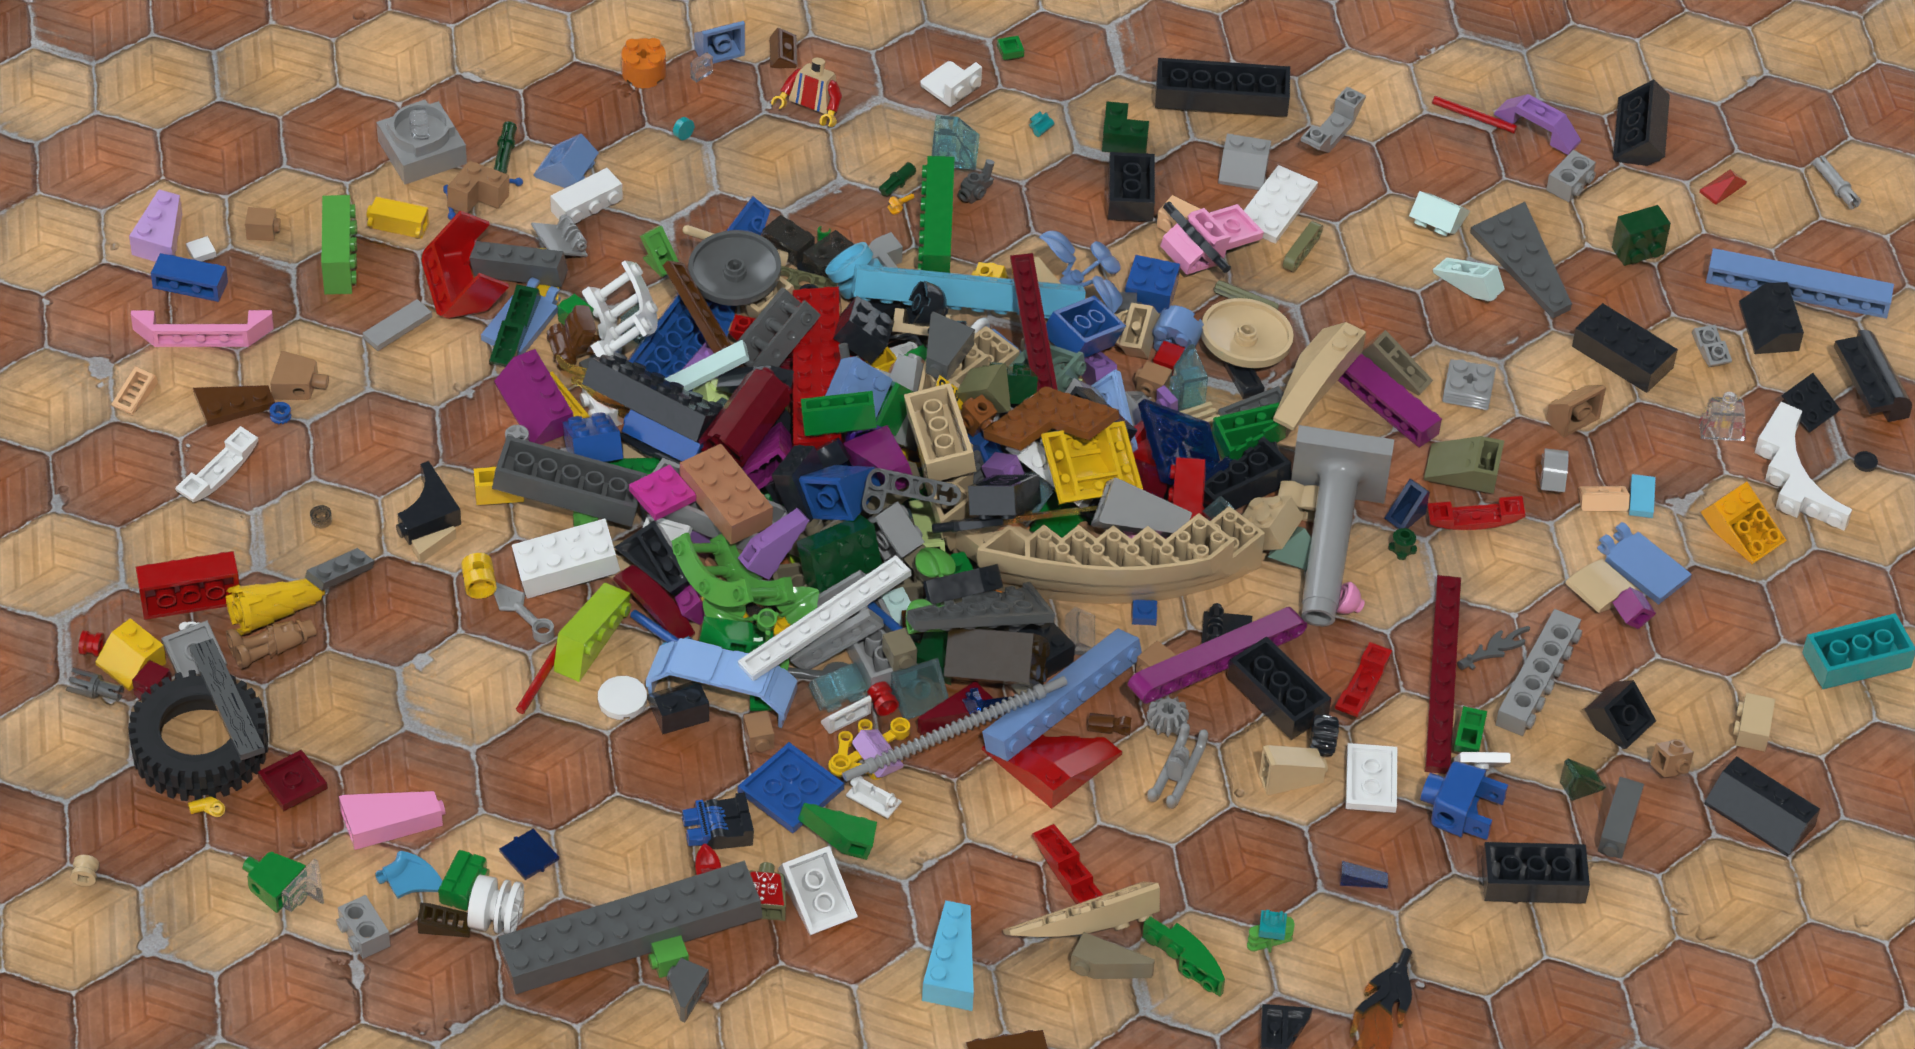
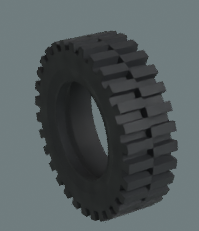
[128,670,269,801]

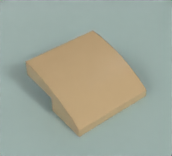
[1565,559,1636,613]

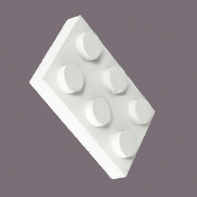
[1346,743,1397,813]

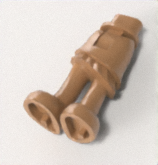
[226,619,317,669]

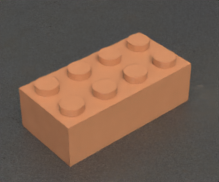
[680,444,773,545]

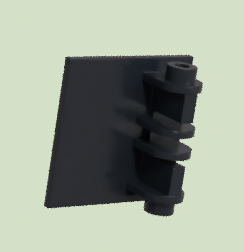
[1781,373,1841,433]
[1202,603,1253,644]

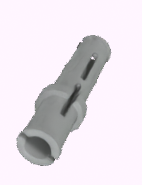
[1813,155,1861,209]

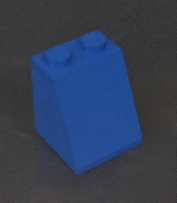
[799,465,881,521]

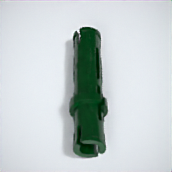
[494,121,517,174]

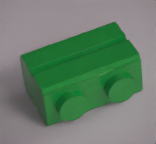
[438,850,490,911]

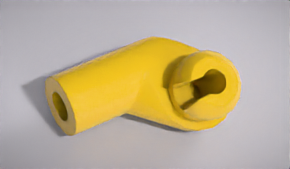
[188,797,225,817]

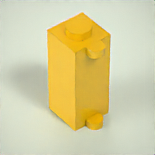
[366,197,429,239]

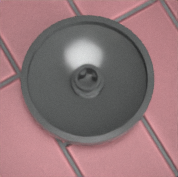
[688,230,781,306]

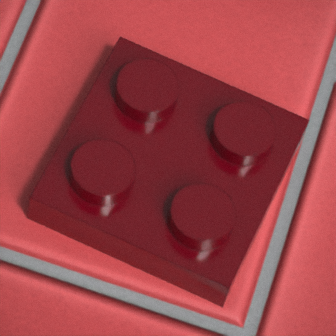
[258,749,328,811]

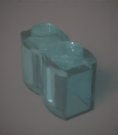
[808,663,868,713]

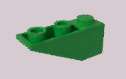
[798,803,877,860]

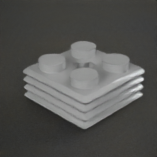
[1442,359,1496,410]

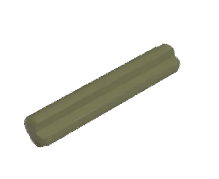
[1214,280,1279,310]

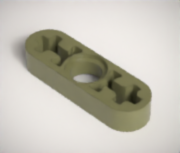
[1283,221,1323,272]

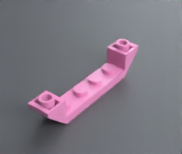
[131,310,274,347]

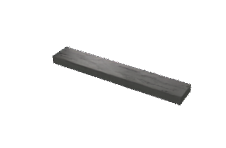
[189,638,265,761]

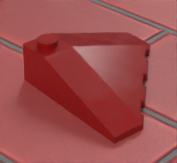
[982,735,1122,809]

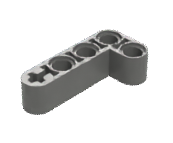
[862,468,961,514]

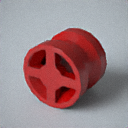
[78,630,105,657]

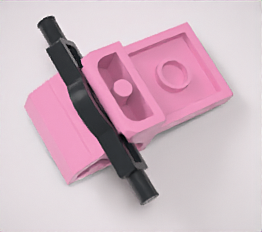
[1160,201,1264,275]

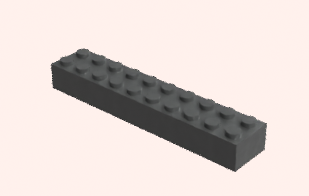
[498,860,762,994]

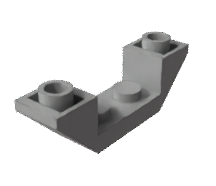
[1301,87,1366,153]

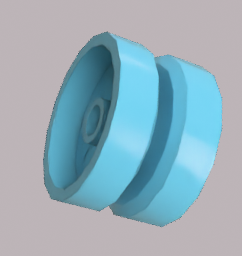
[825,242,883,299]

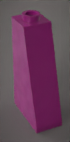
[742,422,794,490]
[843,425,913,490]

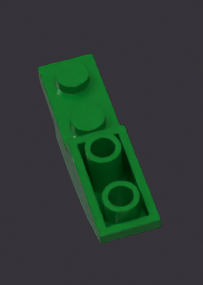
[1142,916,1225,997]

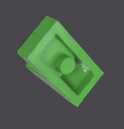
[640,225,679,277]

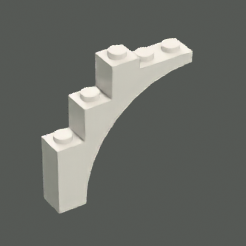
[1755,402,1852,531]

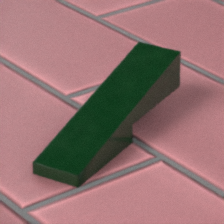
[489,284,541,367]

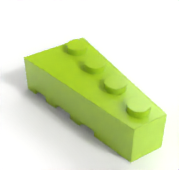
[554,583,631,682]

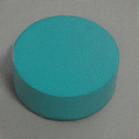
[673,117,695,140]

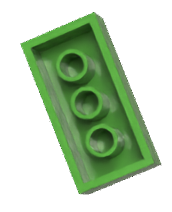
[321,195,357,295]

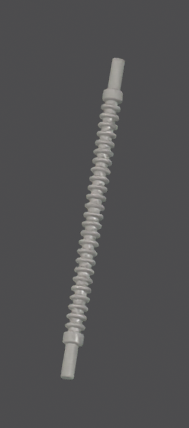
[842,676,1068,782]

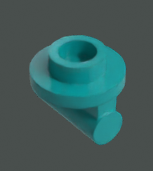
[1029,111,1055,137]

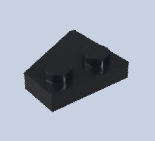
[1260,1004,1312,1049]

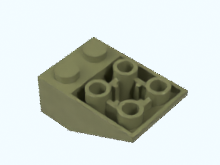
[1424,436,1504,494]

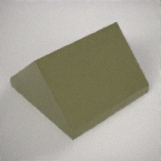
[955,363,1011,413]

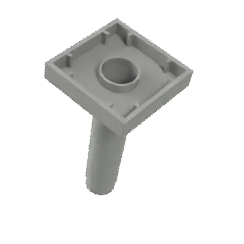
[1291,425,1394,626]

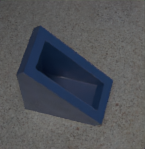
[1385,479,1430,529]

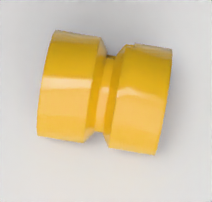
[461,553,497,599]

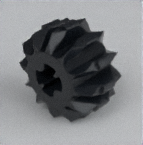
[1309,714,1339,757]

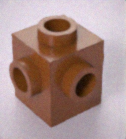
[961,394,997,437]

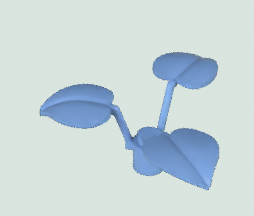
[1039,231,1123,314]

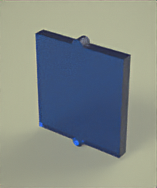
[499,828,559,880]

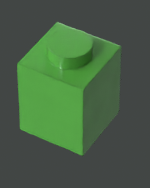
[648,935,689,978]

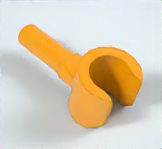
[888,193,915,215]

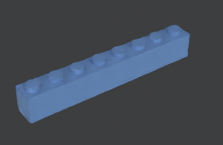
[1706,248,1894,319]
[982,629,1142,761]

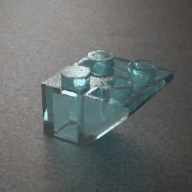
[932,115,980,170]

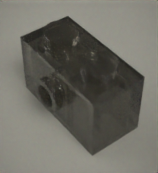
[762,215,815,267]

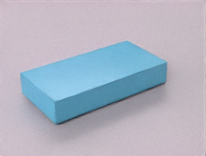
[1629,474,1655,518]

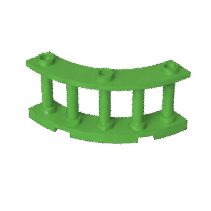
[671,533,796,607]

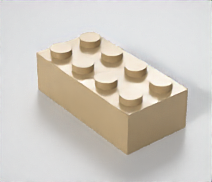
[904,383,976,481]

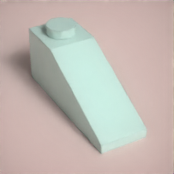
[1432,258,1505,301]

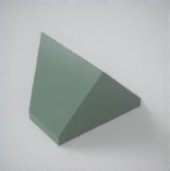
[1268,526,1311,572]

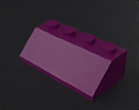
[494,349,574,445]

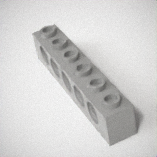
[1496,609,1583,736]

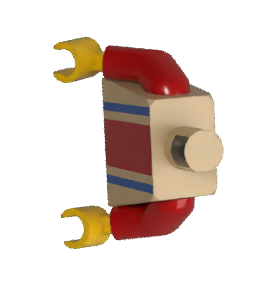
[771,58,842,127]

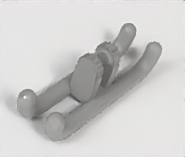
[1147,723,1209,809]

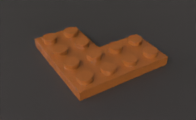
[983,387,1119,451]

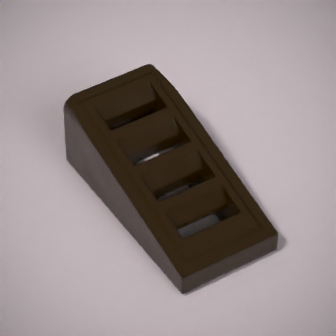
[417,902,471,938]

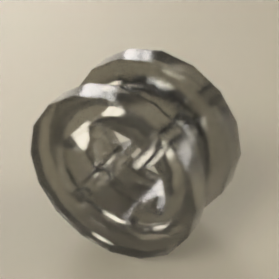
[310,505,332,529]

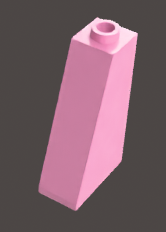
[339,791,446,850]

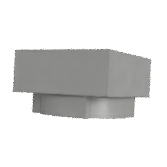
[376,100,467,184]

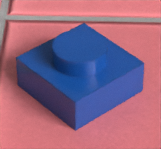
[1132,600,1157,626]

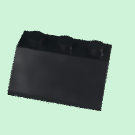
[1739,282,1804,354]

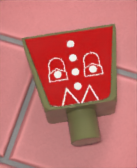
[749,862,786,921]

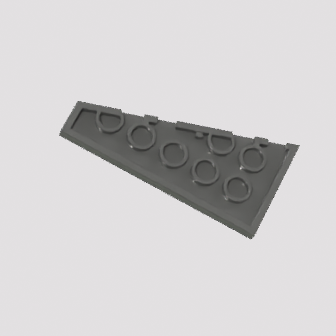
[1470,202,1572,319]
[906,582,1055,632]

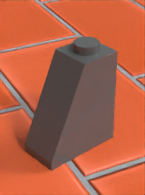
[926,312,975,381]
[1598,777,1644,859]

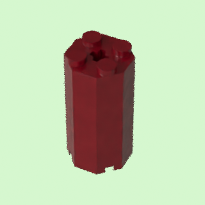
[699,367,792,467]

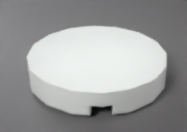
[598,676,647,720]

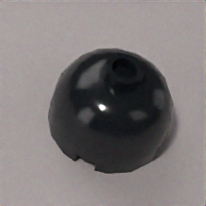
[906,281,949,327]

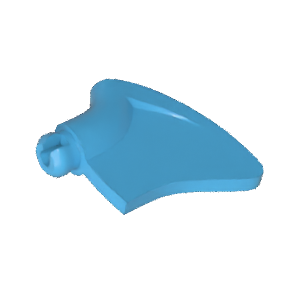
[375,851,442,899]

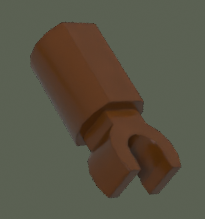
[1088,713,1132,736]

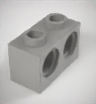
[1546,150,1596,202]
[336,895,390,959]

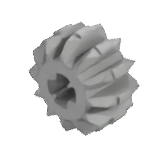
[1147,695,1189,737]

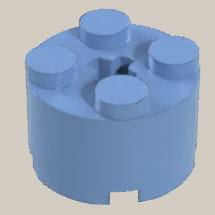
[1152,305,1204,360]

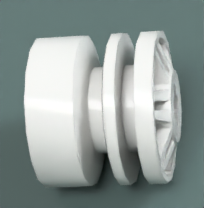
[467,875,524,934]

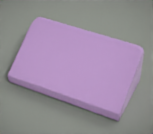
[852,729,904,778]

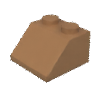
[1546,385,1606,438]

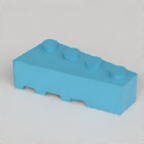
[922,900,974,1011]

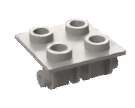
[531,214,588,257]

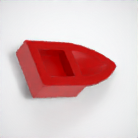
[695,844,721,875]

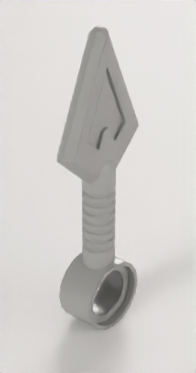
[493,582,555,643]

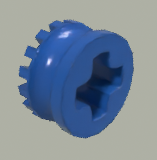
[269,402,291,424]

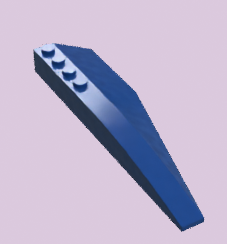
[627,196,771,392]

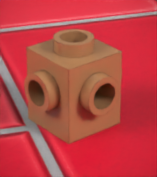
[1650,739,1694,777]

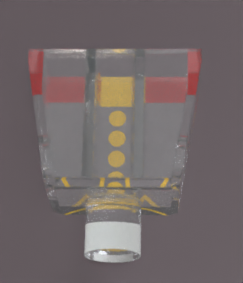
[1699,392,1746,441]

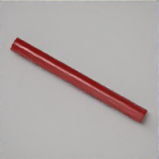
[1432,96,1517,133]
[516,643,557,714]

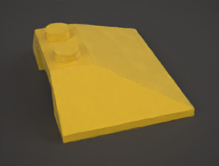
[1041,421,1143,504]

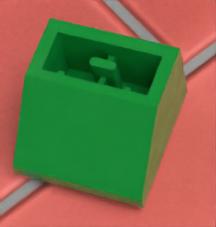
[699,616,753,653]

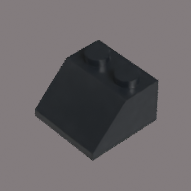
[1584,680,1656,749]
[647,681,709,735]

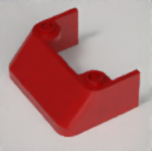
[421,210,509,319]

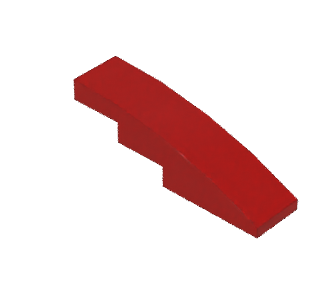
[1032,824,1103,904]

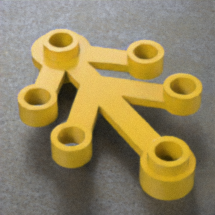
[828,717,910,780]

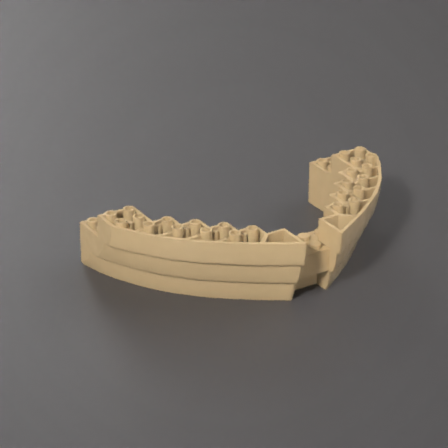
[918,326,1265,604]

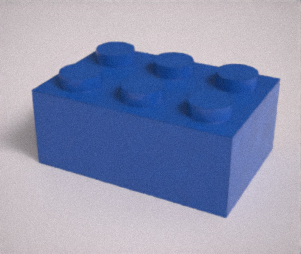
[1046,295,1126,358]
[562,412,623,462]

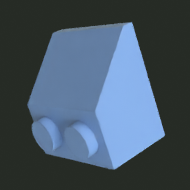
[694,21,745,66]
[533,133,599,188]

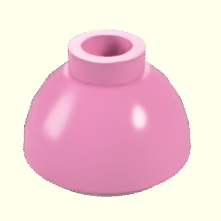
[1336,582,1365,614]

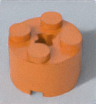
[621,38,666,88]

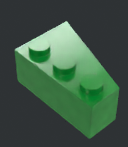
[1211,402,1287,468]

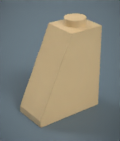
[1259,745,1328,796]

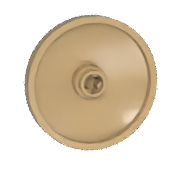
[1201,298,1293,368]

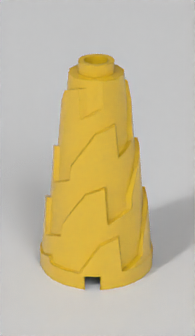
[226,578,325,635]

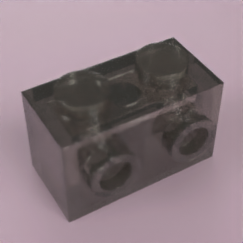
[802,230,854,278]

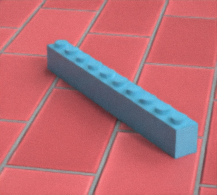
[852,264,1086,319]

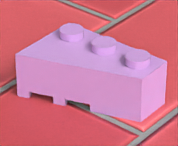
[129,190,182,262]

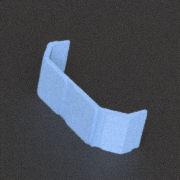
[646,638,797,728]

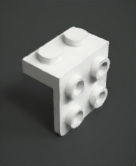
[920,61,982,107]

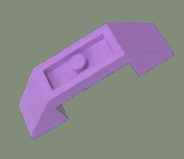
[1494,94,1581,155]

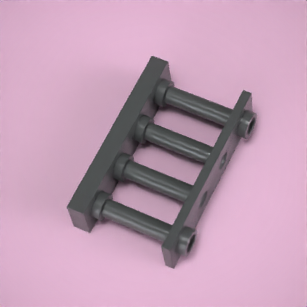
[737,287,821,367]

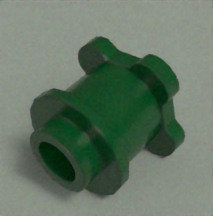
[1388,528,1417,560]

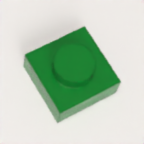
[997,35,1025,60]

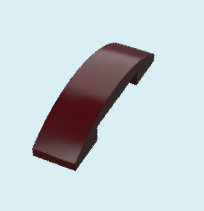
[613,564,695,639]

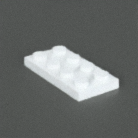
[1244,165,1318,244]

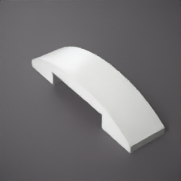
[175,426,259,502]

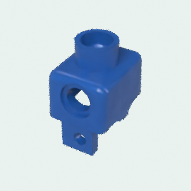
[1420,761,1508,840]

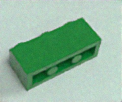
[801,391,877,436]

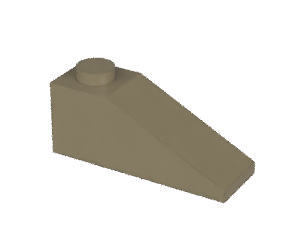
[1362,330,1433,396]
[1070,932,1155,979]

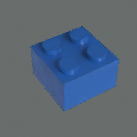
[1125,255,1180,313]

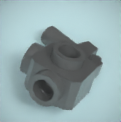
[958,159,995,204]

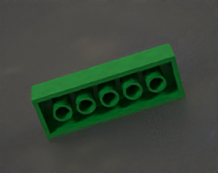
[918,156,955,273]

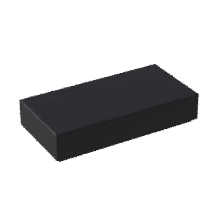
[1224,362,1265,399]

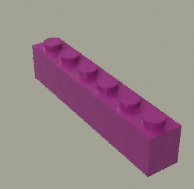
[1337,353,1442,448]

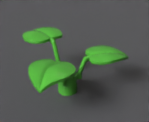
[906,547,956,634]
[703,586,819,670]

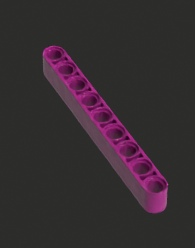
[1128,607,1307,704]

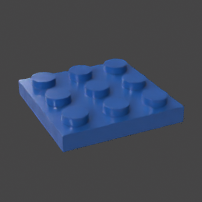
[738,742,844,833]

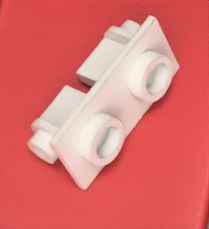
[846,776,902,819]

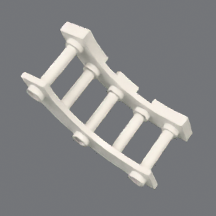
[582,260,658,357]

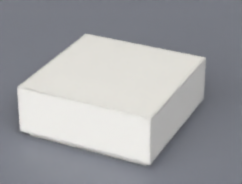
[186,236,216,262]

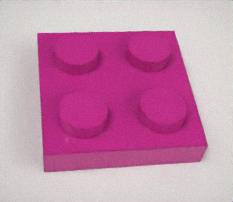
[629,465,696,521]

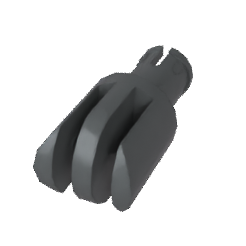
[66,667,124,701]

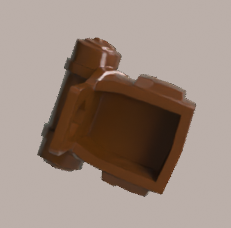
[547,305,602,371]

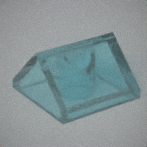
[891,658,949,720]

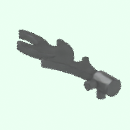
[1457,626,1530,670]

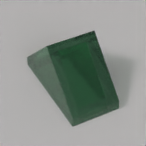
[1560,758,1606,801]

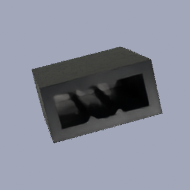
[772,445,824,522]

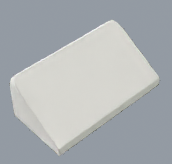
[821,695,872,734]

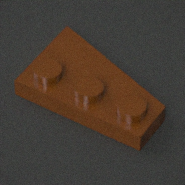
[193,385,275,427]

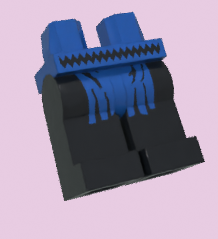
[682,792,754,849]

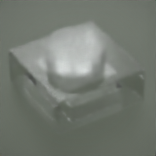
[690,52,713,83]

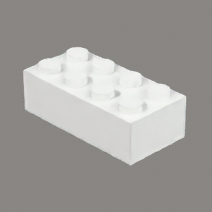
[512,518,620,599]

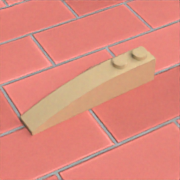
[1273,322,1366,431]
[1003,881,1160,937]

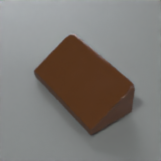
[769,28,797,68]

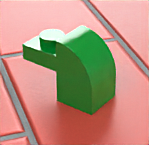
[1454,706,1488,753]

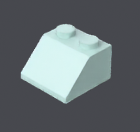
[1409,191,1470,236]

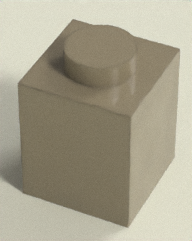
[882,627,917,671]

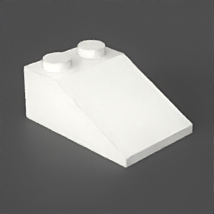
[778,846,858,935]

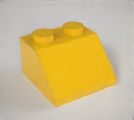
[95,618,166,691]

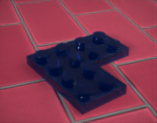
[1138,399,1221,486]

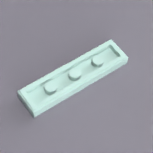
[665,340,750,391]

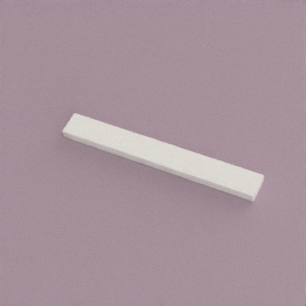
[738,555,912,681]

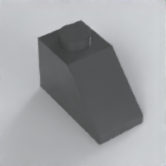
[667,958,709,1023]

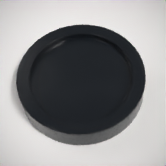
[1854,451,1878,472]

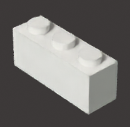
[550,168,623,223]

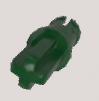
[879,162,916,196]

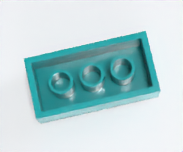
[1802,613,1915,689]

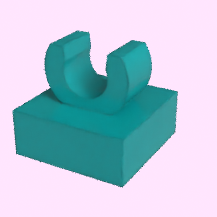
[1259,910,1287,940]

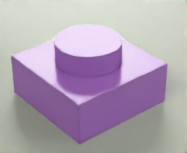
[1156,385,1178,416]

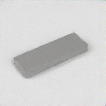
[363,299,432,351]

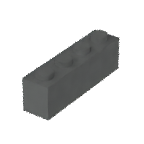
[469,241,568,287]

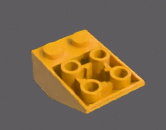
[1701,481,1787,564]

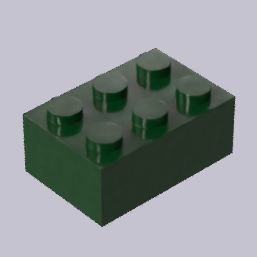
[797,515,882,594]

